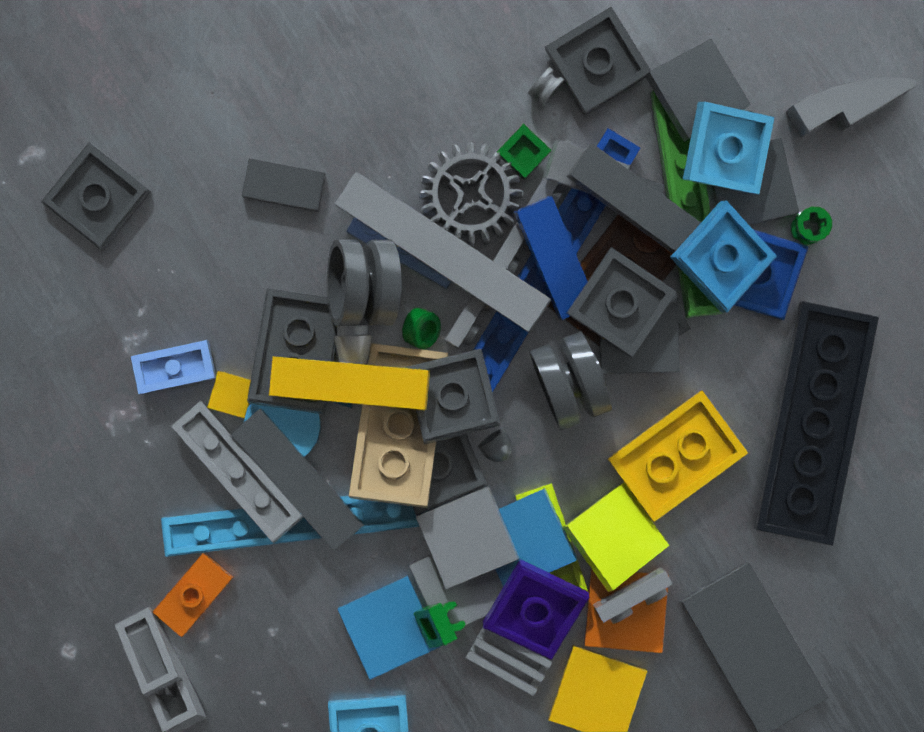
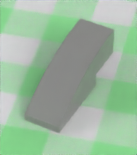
[786,77,917,138]
[115,607,207,732]

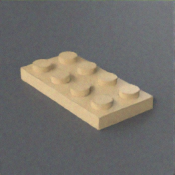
[349,343,448,508]

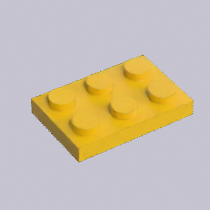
[607,390,748,522]

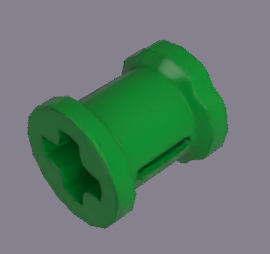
[790,206,832,245]

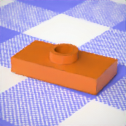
[152,552,234,638]

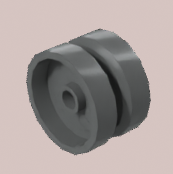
[327,239,402,326]
[529,331,612,430]

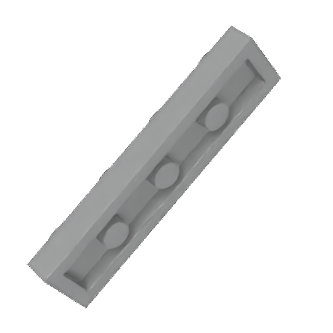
[171,401,304,543]

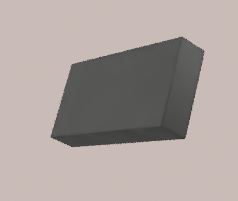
[242,158,326,212]

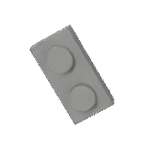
[593,567,673,624]

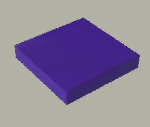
[483,559,590,660]

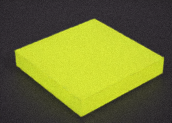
[563,482,669,592]

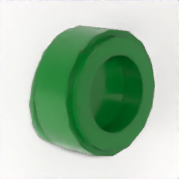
[402,308,441,349]

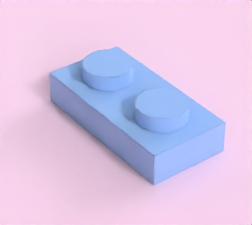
[131,340,216,395]

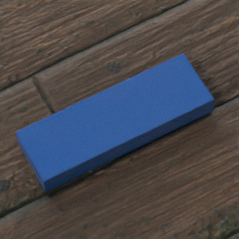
[514,196,587,320]

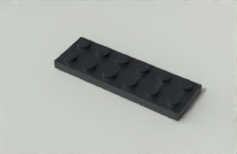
[754,301,879,546]

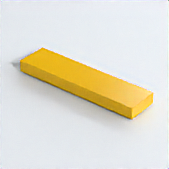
[269,356,430,410]

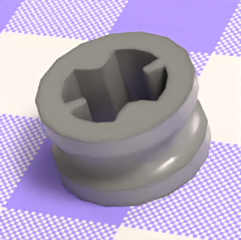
[528,67,565,106]

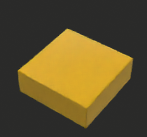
[207,371,251,418]

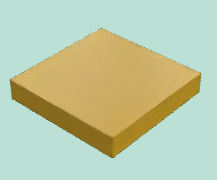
[548,645,647,732]

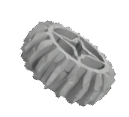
[419,142,523,247]

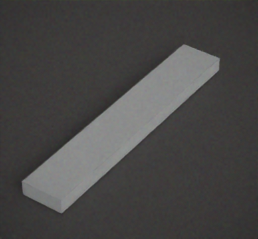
[334,172,551,333]

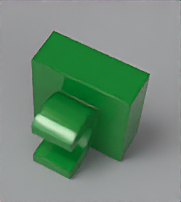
[497,123,552,180]
[413,601,466,648]

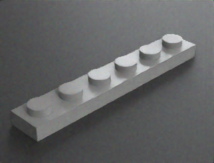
[445,140,578,349]

